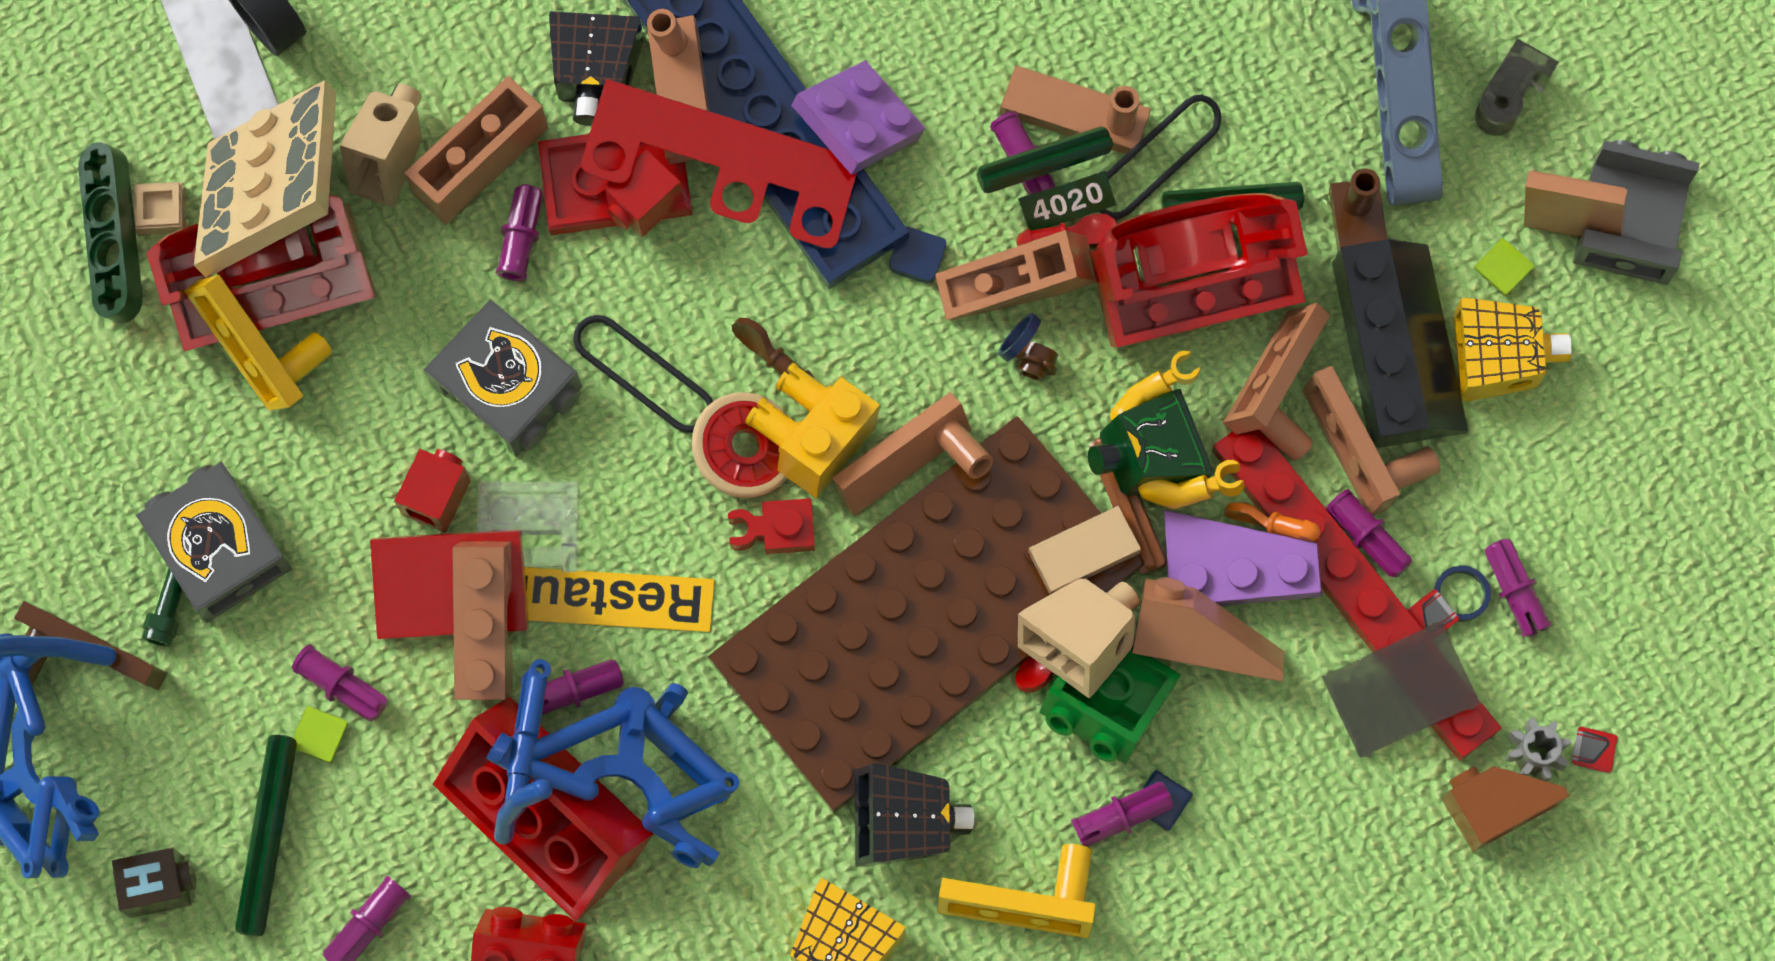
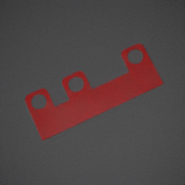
[581,79,857,248]

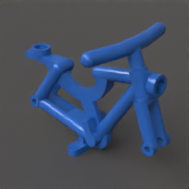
[0,633,117,878]
[486,659,739,868]

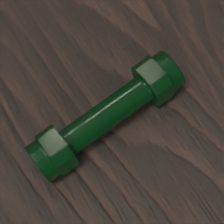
[141,568,183,647]

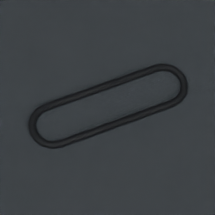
[1099,94,1222,219]
[573,315,713,433]

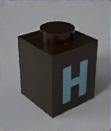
[112,847,196,918]

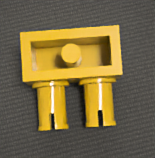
[745,363,880,499]

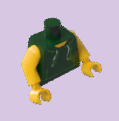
[1088,350,1244,510]

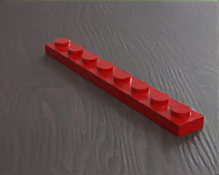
[1212,430,1502,762]

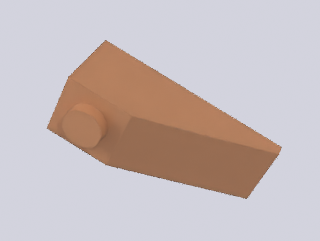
[935,230,1096,321]
[1132,578,1284,682]

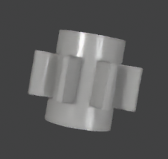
[1505,717,1571,781]

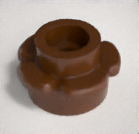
[1013,341,1059,381]

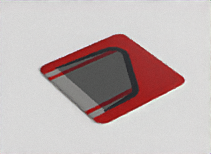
[1407,589,1459,641]
[1572,727,1617,773]

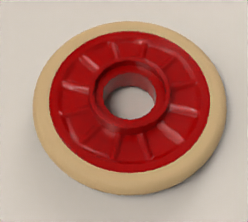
[692,392,788,498]

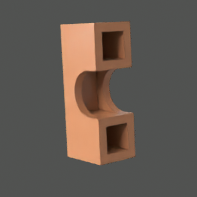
[453,541,513,700]

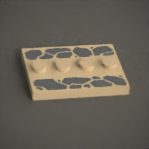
[194,80,336,278]

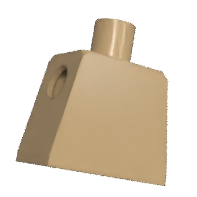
[340,84,422,208]
[1018,579,1140,698]

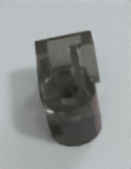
[1475,38,1559,136]

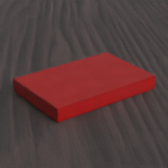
[537,134,693,236]
[370,529,529,639]

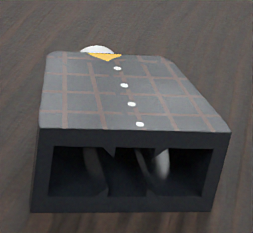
[549,11,644,126]
[855,763,974,867]

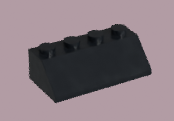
[1332,239,1468,448]

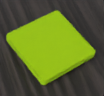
[1474,238,1534,296]
[293,706,348,763]

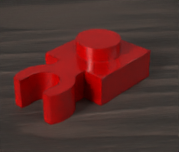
[728,498,815,554]

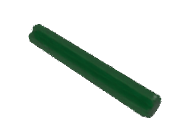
[235,734,297,937]

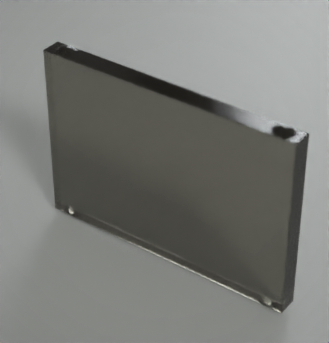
[1322,621,1481,758]

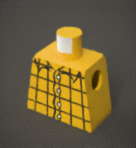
[1453,298,1571,402]
[790,877,906,961]

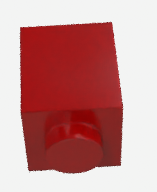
[604,150,684,237]
[394,448,471,533]

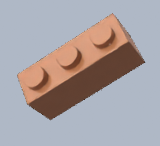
[404,75,548,225]

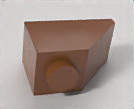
[1442,766,1570,852]

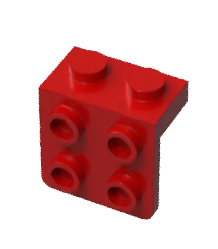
[471,906,587,961]

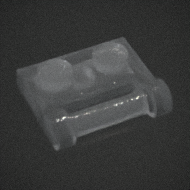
[477,482,580,572]

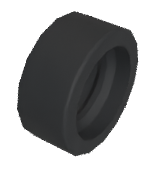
[229,0,307,56]

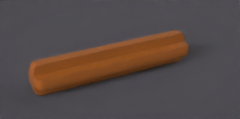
[1089,437,1167,574]

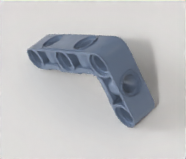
[1351,0,1442,206]

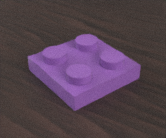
[791,60,925,175]

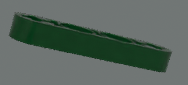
[78,142,143,323]

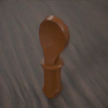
[732,318,814,378]

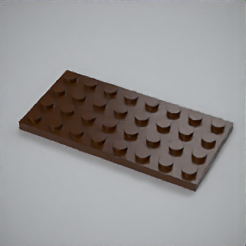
[708,416,1144,814]

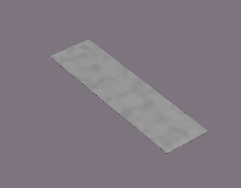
[161,0,278,139]

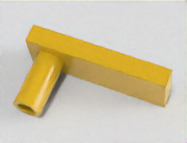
[184,275,332,411]
[937,844,1096,939]

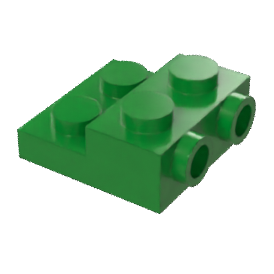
[1039,646,1181,765]

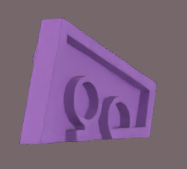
[1164,510,1323,606]

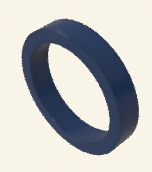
[998,313,1041,362]
[1434,565,1491,622]

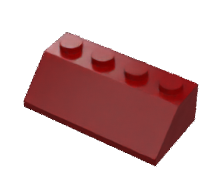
[432,696,654,922]

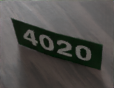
[1018,171,1117,231]

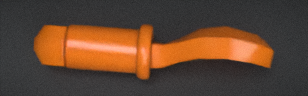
[1224,502,1321,542]

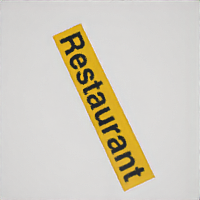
[525,567,714,632]

